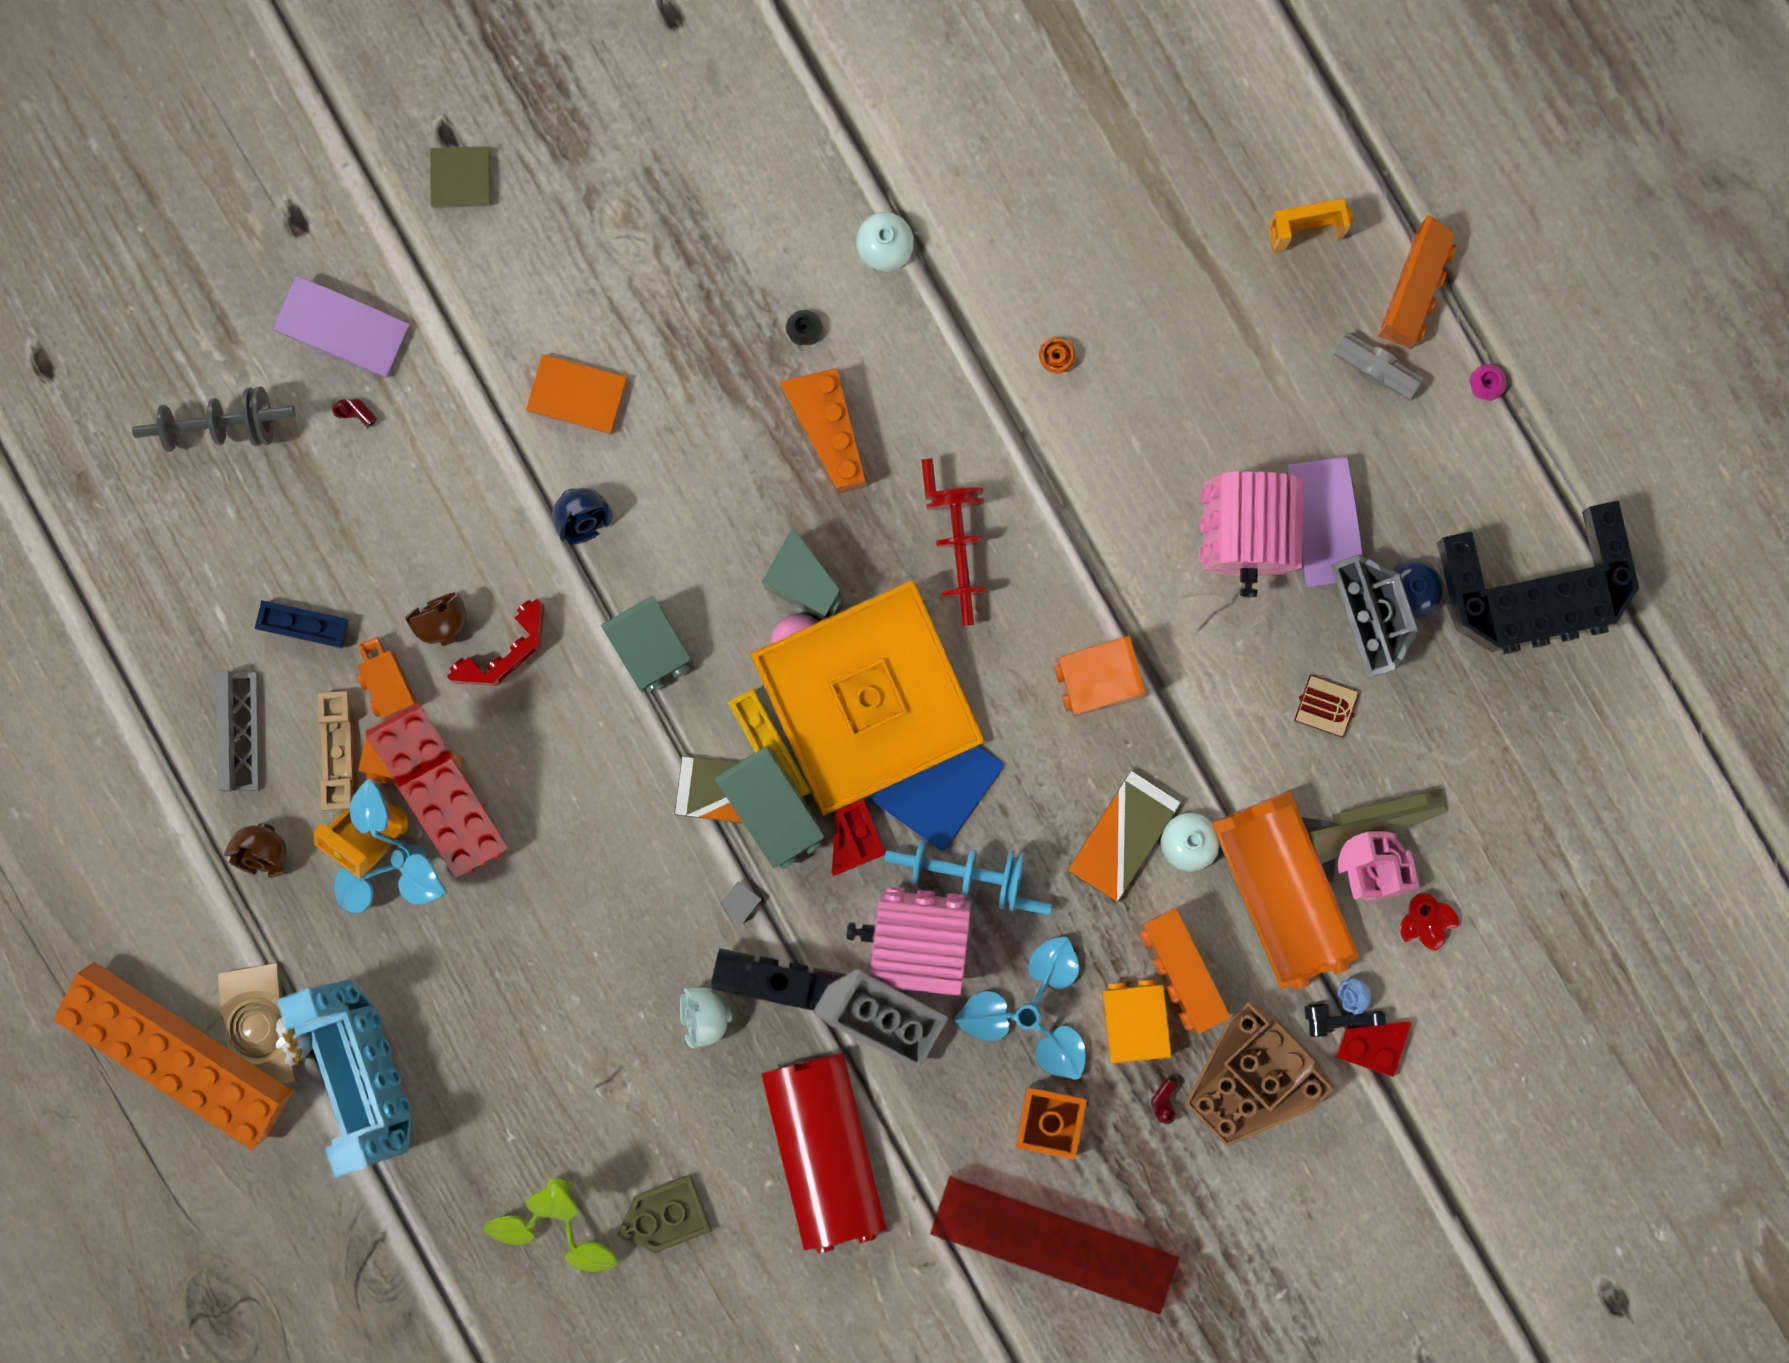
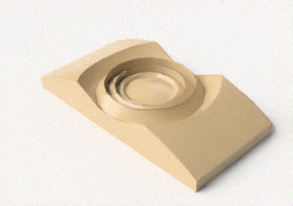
[218,963,297,1084]

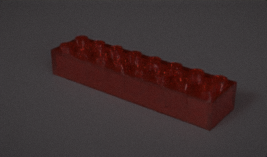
[929,1174,1180,1315]

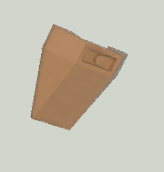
[1185,1001,1335,1147]

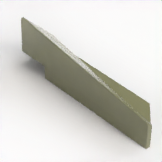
[1308,789,1447,864]

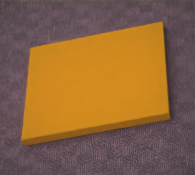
[749,579,985,816]

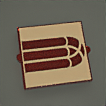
[1294,675,1359,738]

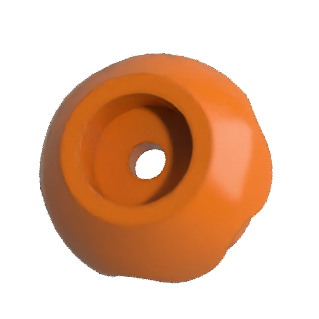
[1039,337,1076,374]

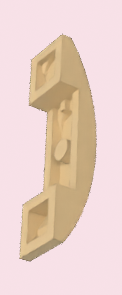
[317,691,354,811]

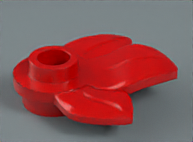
[1400,893,1459,951]

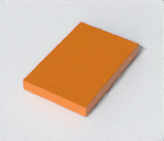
[526,354,627,435]

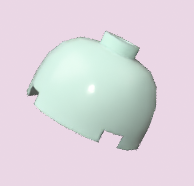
[856,212,914,272]
[1160,812,1220,872]
[680,987,732,1049]

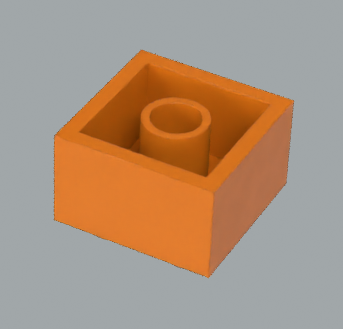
[1015,1086,1087,1160]

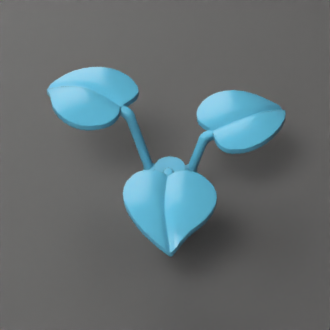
[334,779,447,913]
[954,937,1086,1080]

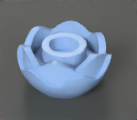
[1338,978,1371,1014]

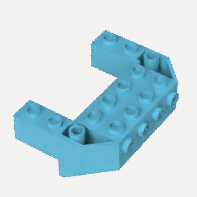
[277,979,412,1177]

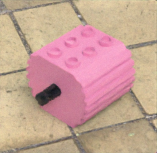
[1199,471,1303,598]
[846,887,971,996]

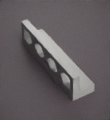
[216,671,260,792]

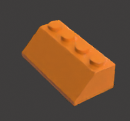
[1377,215,1457,349]

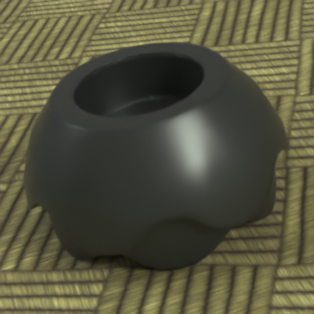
[786,310,823,346]

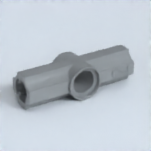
[1333,332,1423,401]

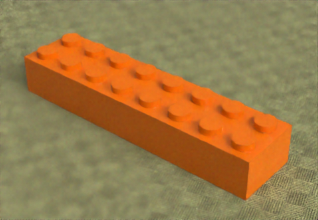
[53,962,293,1151]

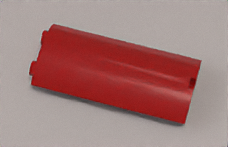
[761,1053,887,1254]

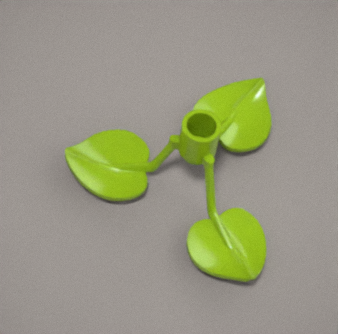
[482,1178,620,1272]

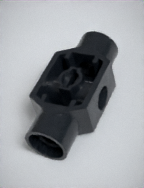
[711,948,848,1011]

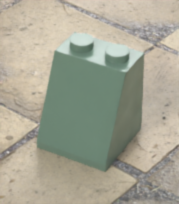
[762,529,843,620]
[601,595,693,693]

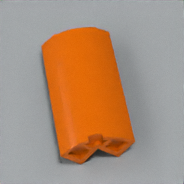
[1212,791,1360,990]

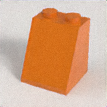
[1054,635,1146,717]

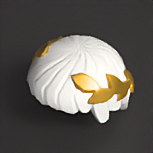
[276,1017,313,1066]

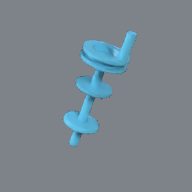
[884,839,1052,915]

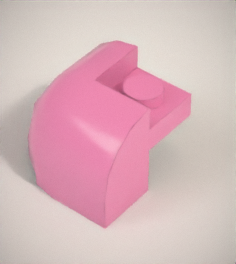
[1338,831,1420,902]

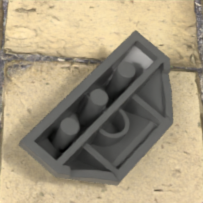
[1331,555,1419,678]

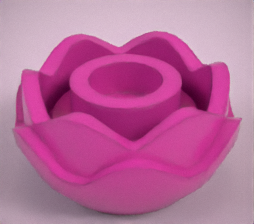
[1469,364,1507,401]

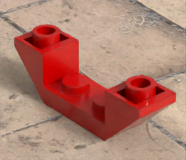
[447,598,544,686]

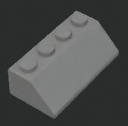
[813,969,949,1070]

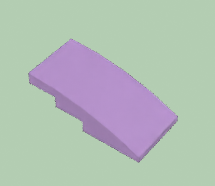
[272,276,409,378]
[1288,456,1362,587]

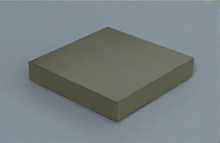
[430,147,490,208]

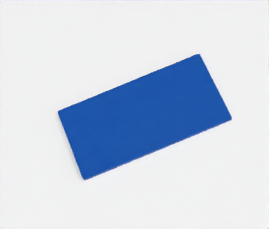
[786,736,1004,850]

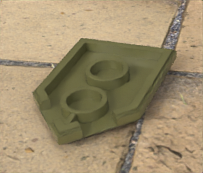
[617,1174,712,1253]

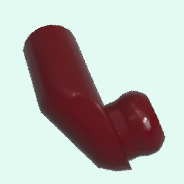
[332,399,378,428]
[1151,1078,1178,1124]

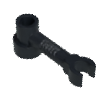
[1304,1004,1386,1037]

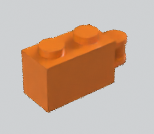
[357,636,417,720]

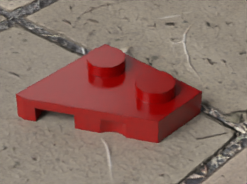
[831,799,886,877]
[1335,1021,1412,1077]

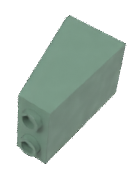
[714,744,826,869]

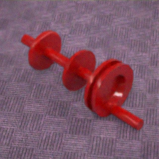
[921,458,988,626]

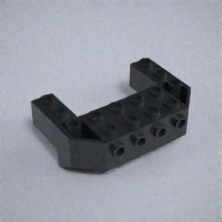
[1437,500,1639,654]

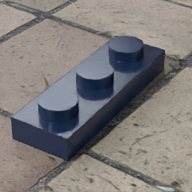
[254,600,350,649]

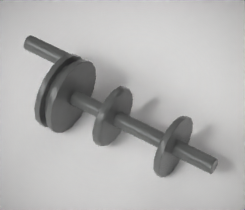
[132,386,296,452]

